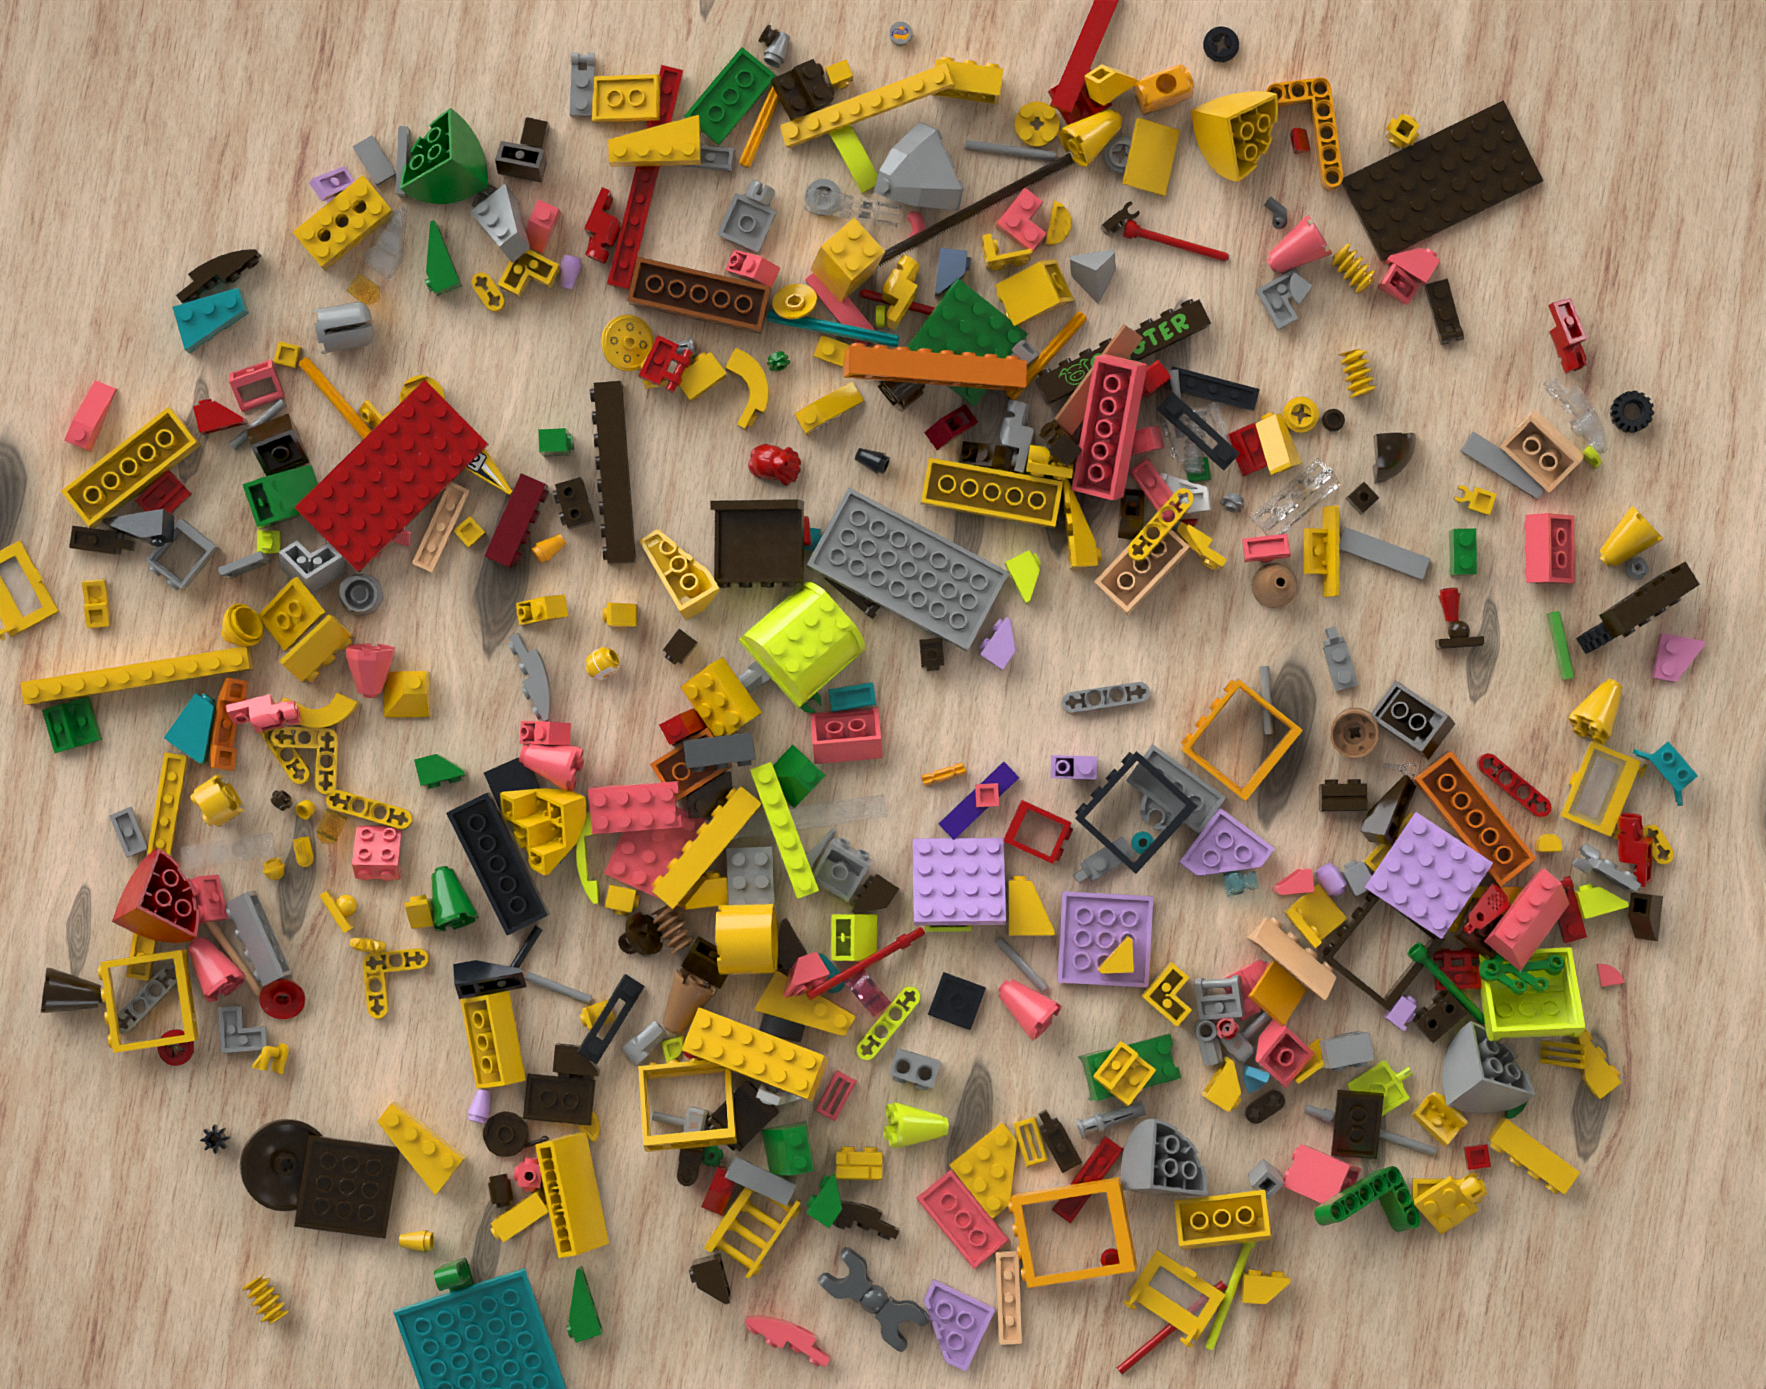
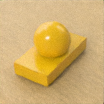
[319,890,357,933]

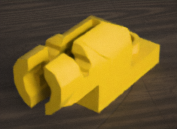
[882,254,920,330]

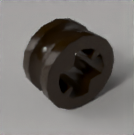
[758,24,779,47]

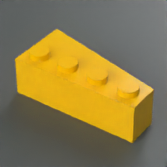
[377,1101,466,1196]

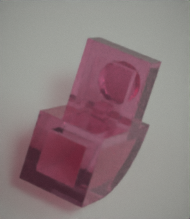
[845,969,891,1017]

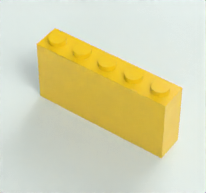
[535,1131,609,1258]

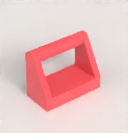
[229,359,285,412]
[1272,868,1314,895]

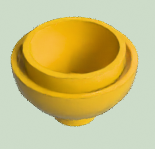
[221,603,264,647]

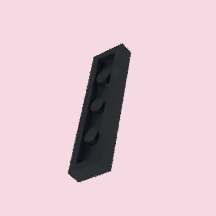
[1166,366,1260,412]

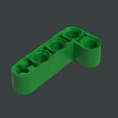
[434,1257,475,1292]

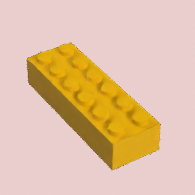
[61,406,202,529]
[920,457,1063,529]
[681,1007,829,1102]

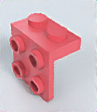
[352,826,402,881]

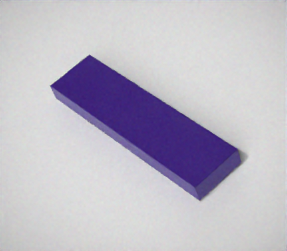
[938,762,1020,840]

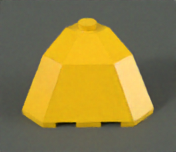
[500,788,587,876]

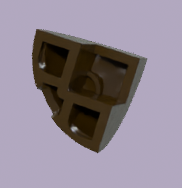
[1373,432,1416,483]

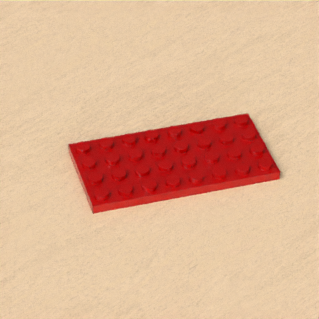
[294,379,489,573]

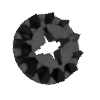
[1203,26,1239,63]

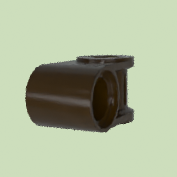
[677,1147,704,1186]

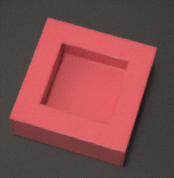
[975,783,999,807]

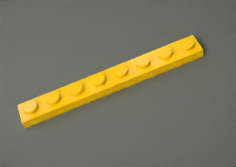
[780,63,955,148]

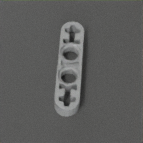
[1062,682,1150,713]
[117,963,177,1034]

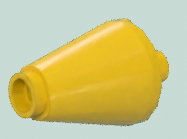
[1568,679,1623,745]

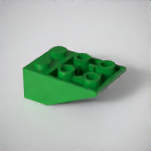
[242,465,318,529]

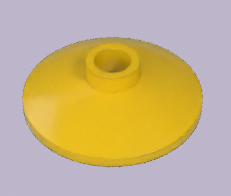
[772,284,817,319]

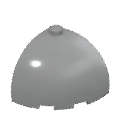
[1442,1021,1535,1114]
[1121,1119,1208,1196]

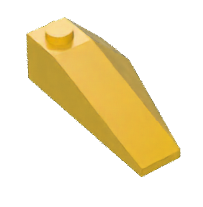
[1062,478,1102,569]
[638,529,720,621]

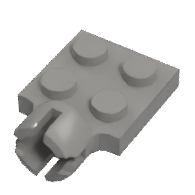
[717,180,777,253]
[1572,844,1641,892]

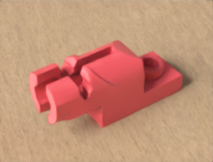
[226,694,301,733]

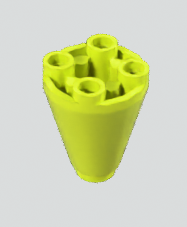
[883,1102,949,1148]

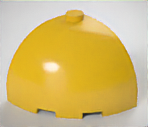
[1191,91,1278,182]

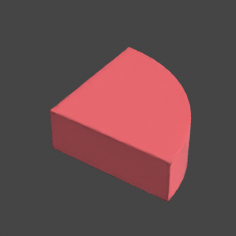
[1597,964,1624,987]

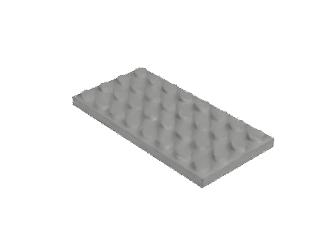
[806,488,1009,652]

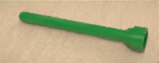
[1407,942,1485,1024]

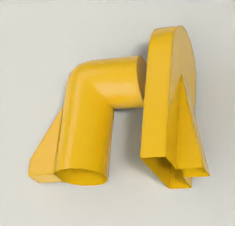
[292,836,314,867]
[252,1043,289,1074]

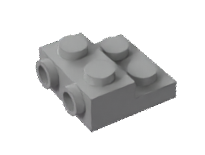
[813,837,873,902]

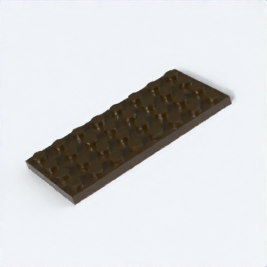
[1341,100,1544,261]

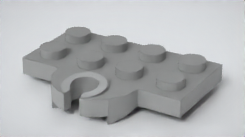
[1126,744,1226,834]

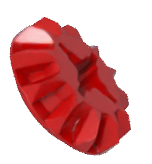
[157,1029,194,1066]

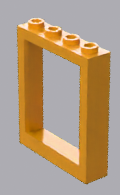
[1008,1177,1138,1288]

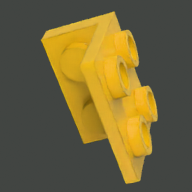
[981,234,1032,271]
[1283,884,1347,948]

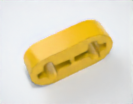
[471,272,505,312]
[1643,825,1674,864]

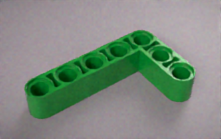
[1314,1166,1421,1232]

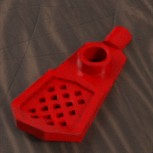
[1463,884,1510,934]

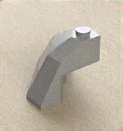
[874,122,964,210]

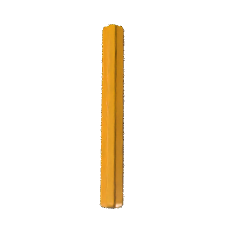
[1006,311,1087,400]
[299,357,372,439]

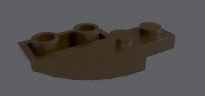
[176,249,262,303]
[832,1200,900,1240]

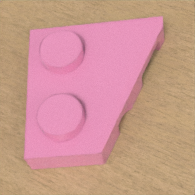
[1652,633,1705,682]

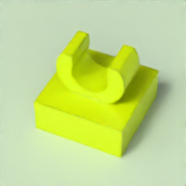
[257,530,282,554]

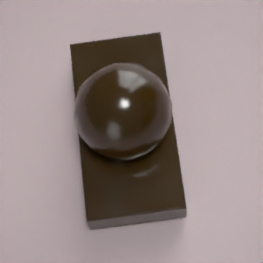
[1435,620,1485,649]

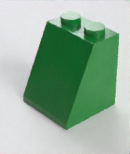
[762,1121,815,1175]

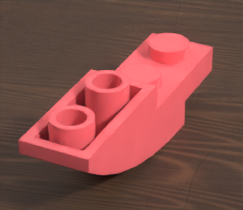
[744,1315,831,1367]

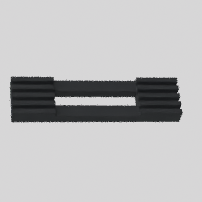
[1156,392,1240,471]
[577,974,645,1064]

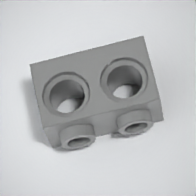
[889,1047,941,1091]

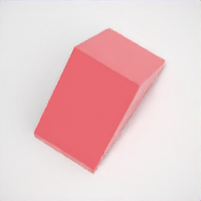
[1377,264,1419,305]

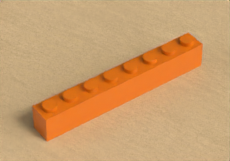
[843,343,1027,392]

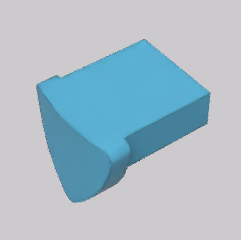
[1243,1065,1270,1093]

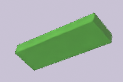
[1547,611,1574,680]

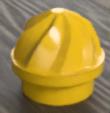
[262,857,285,880]

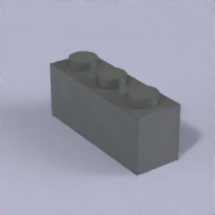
[683,732,756,772]

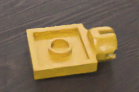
[1413,1172,1488,1235]

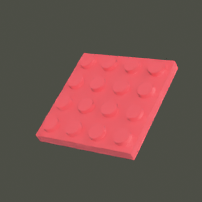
[604,807,710,911]

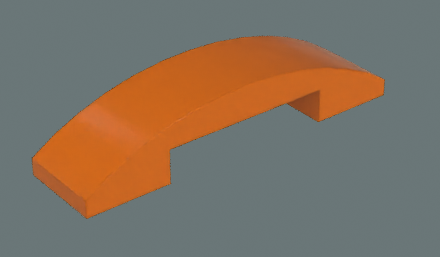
[210,678,249,771]

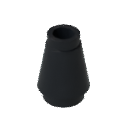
[855,448,890,474]

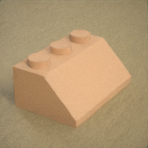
[1500,409,1585,493]

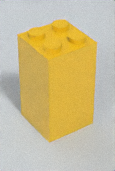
[810,218,885,303]

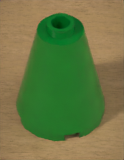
[431,866,479,932]

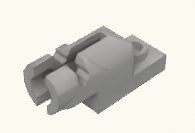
[999,400,1034,474]

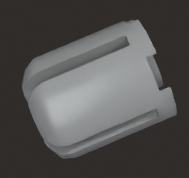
[313,302,374,354]

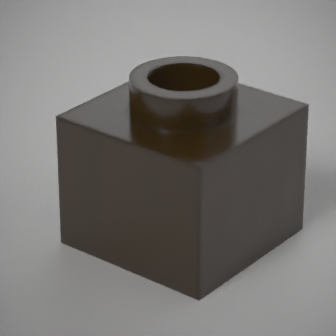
[1345,482,1379,515]

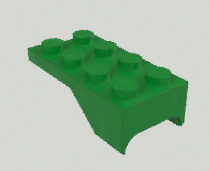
[1078,1034,1181,1101]

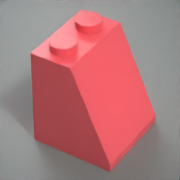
[1283,1144,1362,1203]

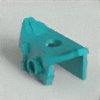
[1632,741,1698,806]

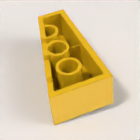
[608,115,701,167]
[754,969,856,1036]

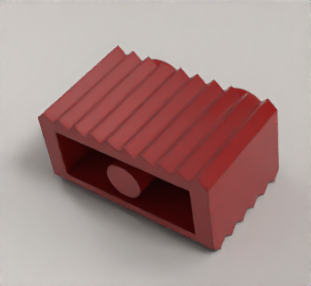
[1142,360,1171,398]

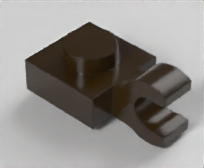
[1101,201,1140,235]

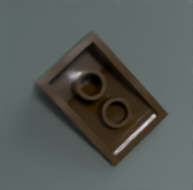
[1371,681,1455,760]

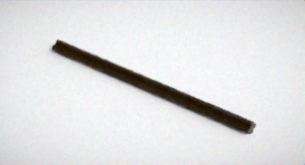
[877,153,1074,268]

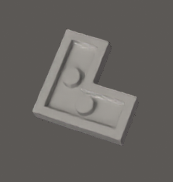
[1256,268,1301,330]
[218,1005,268,1053]

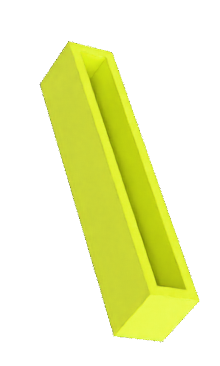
[749,762,819,899]

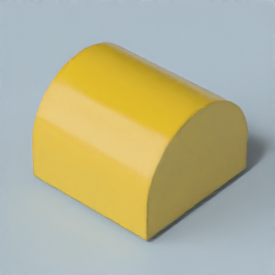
[1535,834,1562,852]

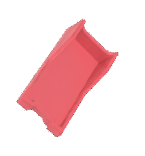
[588,781,683,834]

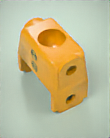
[1133,64,1194,116]

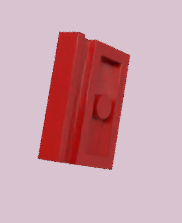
[1226,422,1268,477]
[135,470,192,514]

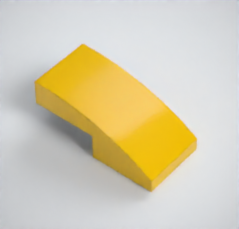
[81,578,110,629]

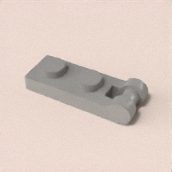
[569,52,595,117]

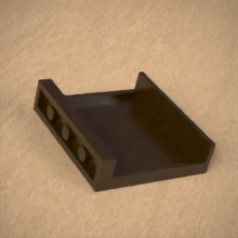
[710,499,804,588]

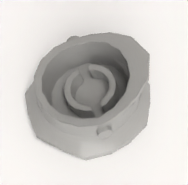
[339,574,384,617]

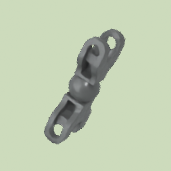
[818,1247,930,1352]

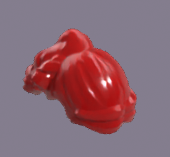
[748,444,801,486]

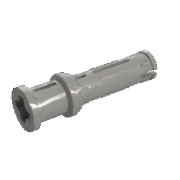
[1076,1101,1146,1139]

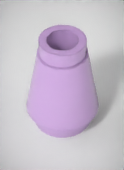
[559,254,582,289]
[467,1089,491,1124]

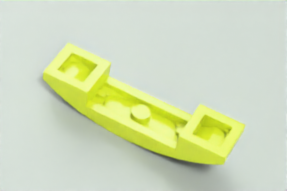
[828,125,878,194]
[576,812,600,904]

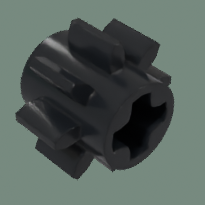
[200,1124,231,1154]

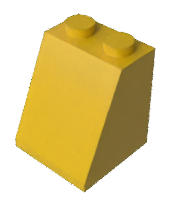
[995,259,1075,326]

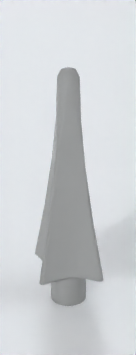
[806,829,836,868]

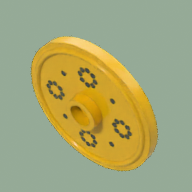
[601,314,654,372]

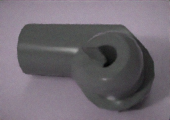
[1264,196,1287,229]

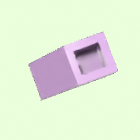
[979,617,1016,670]
[1051,755,1097,780]

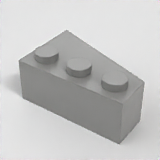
[470,183,530,263]

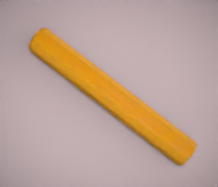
[739,86,779,168]

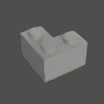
[279,541,345,594]
[1319,1031,1374,1072]

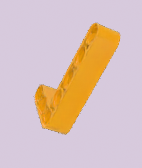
[1265,77,1343,191]

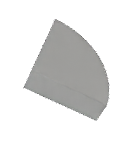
[1289,273,1312,305]

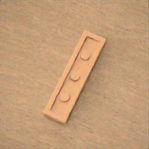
[411,482,471,573]
[995,1251,1022,1345]

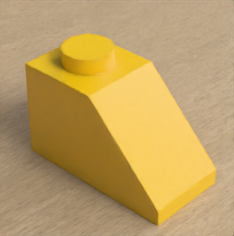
[678,871,729,910]

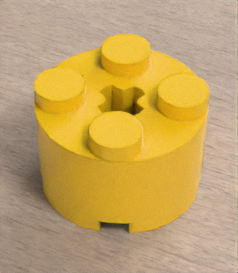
[190,774,244,827]

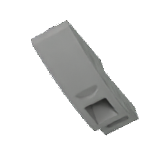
[508,633,551,722]

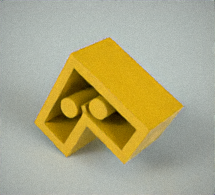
[498,249,561,298]
[1141,961,1192,1027]

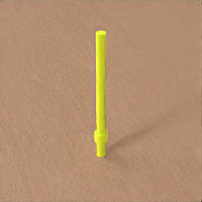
[1205,1241,1257,1350]

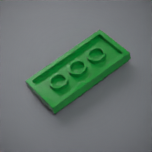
[684,47,777,146]

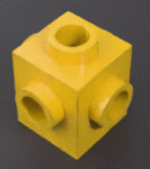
[1386,113,1420,149]

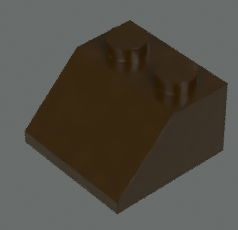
[247,413,309,476]
[689,1253,732,1305]

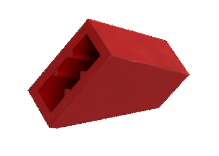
[659,708,708,746]

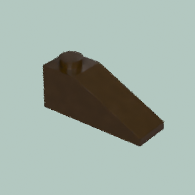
[1361,775,1416,846]

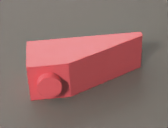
[64,380,117,452]

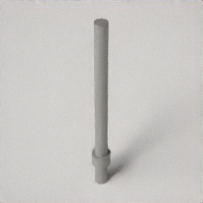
[1304,1104,1437,1156]

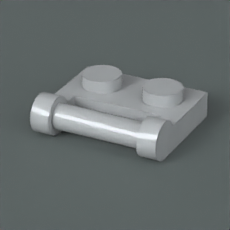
[1195,975,1245,1020]

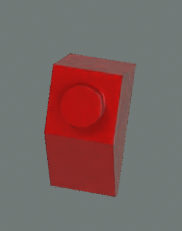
[193,399,247,435]
[701,1165,736,1216]

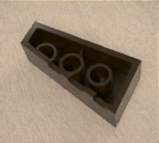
[1599,561,1700,639]

